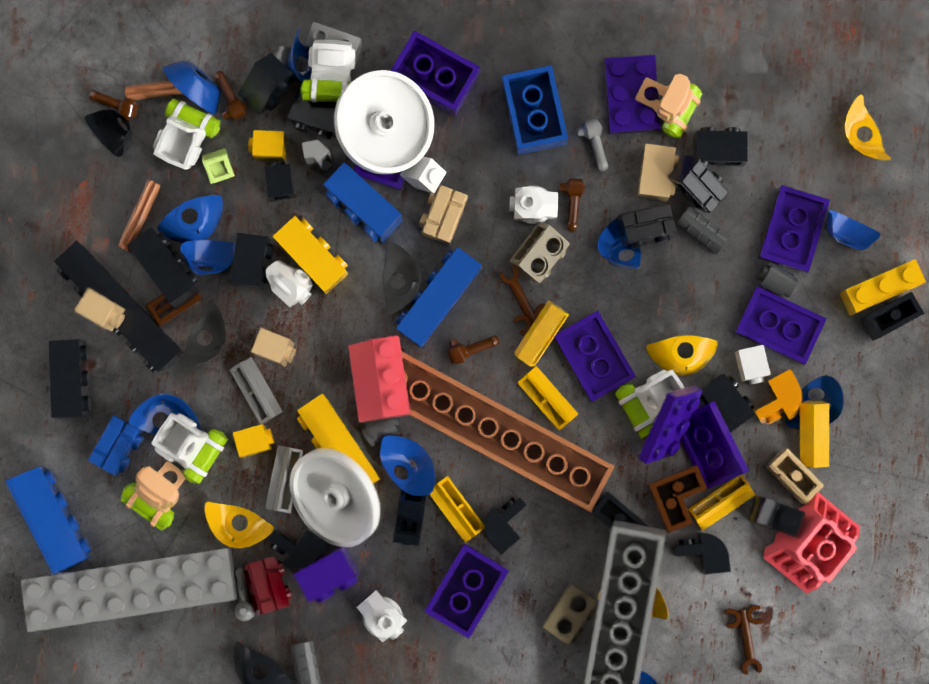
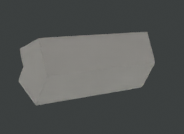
[302,140,334,174]
[230,357,284,425]
[265,445,303,514]

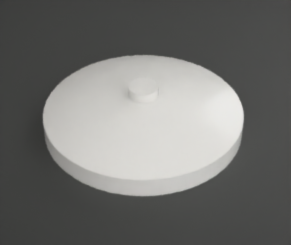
[334,70,434,174]
[290,448,380,547]

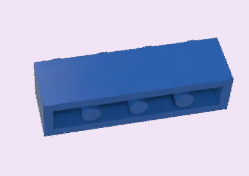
[396,247,482,349]

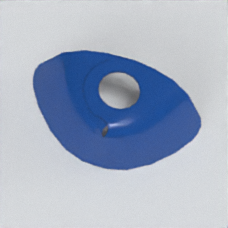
[287,28,312,84]
[163,60,220,114]
[157,195,223,243]
[826,210,881,250]
[597,219,641,269]
[180,240,236,275]
[786,375,844,429]
[129,394,201,434]
[380,435,435,496]

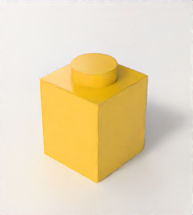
[248,130,286,161]
[233,424,274,458]

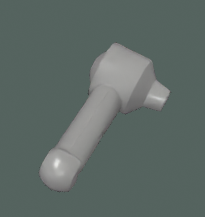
[576,118,608,171]
[235,566,255,621]

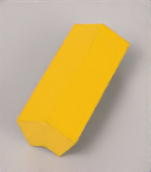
[514,300,569,367]
[517,366,578,431]
[800,400,829,468]
[688,475,755,531]
[429,476,485,543]

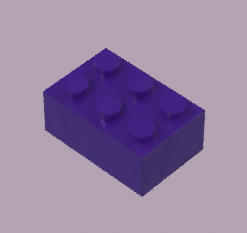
[390,30,480,117]
[424,543,509,639]
[294,547,361,604]

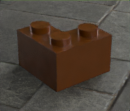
[646,465,707,533]

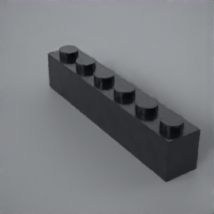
[54,240,184,374]

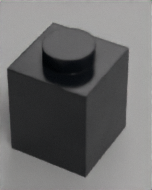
[264,161,296,201]

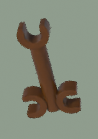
[499,266,545,335]
[724,604,763,675]

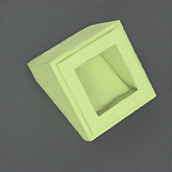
[202,148,235,184]

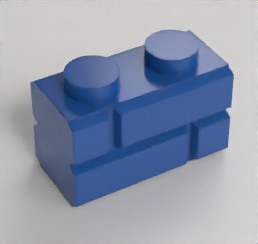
[88,415,144,475]

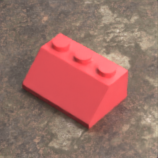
[348,335,411,423]

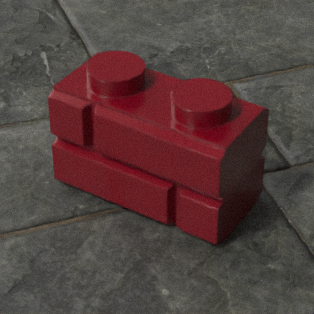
[242,556,291,616]

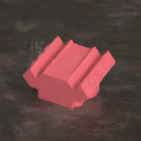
[763,492,860,594]

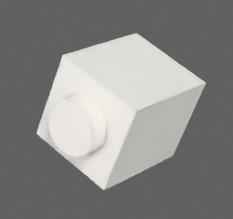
[400,157,447,193]
[735,345,771,385]

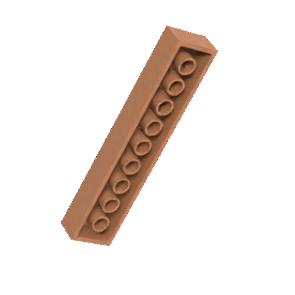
[402,352,615,512]

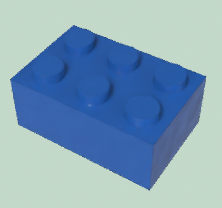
[502,65,568,155]
[323,162,403,244]

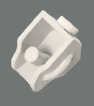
[509,185,558,224]
[266,260,313,307]
[357,590,407,642]

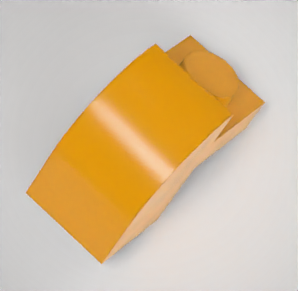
[755,369,803,424]

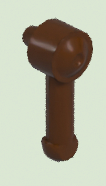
[214,71,246,120]
[89,90,139,124]
[559,178,585,232]
[447,335,500,364]

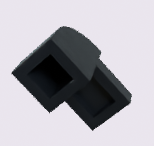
[393,490,427,546]
[748,496,805,537]
[485,497,527,555]
[268,529,330,568]
[673,532,731,575]

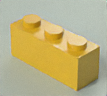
[272,216,348,295]
[839,259,926,316]

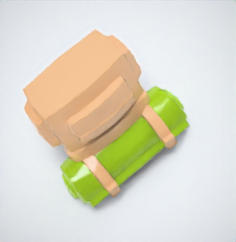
[635,74,702,138]
[120,461,186,531]

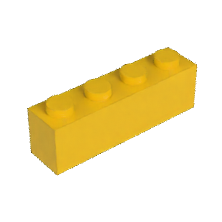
[297,393,381,484]

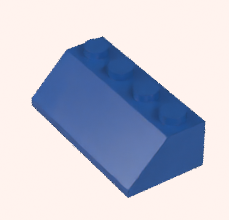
[5,467,92,574]

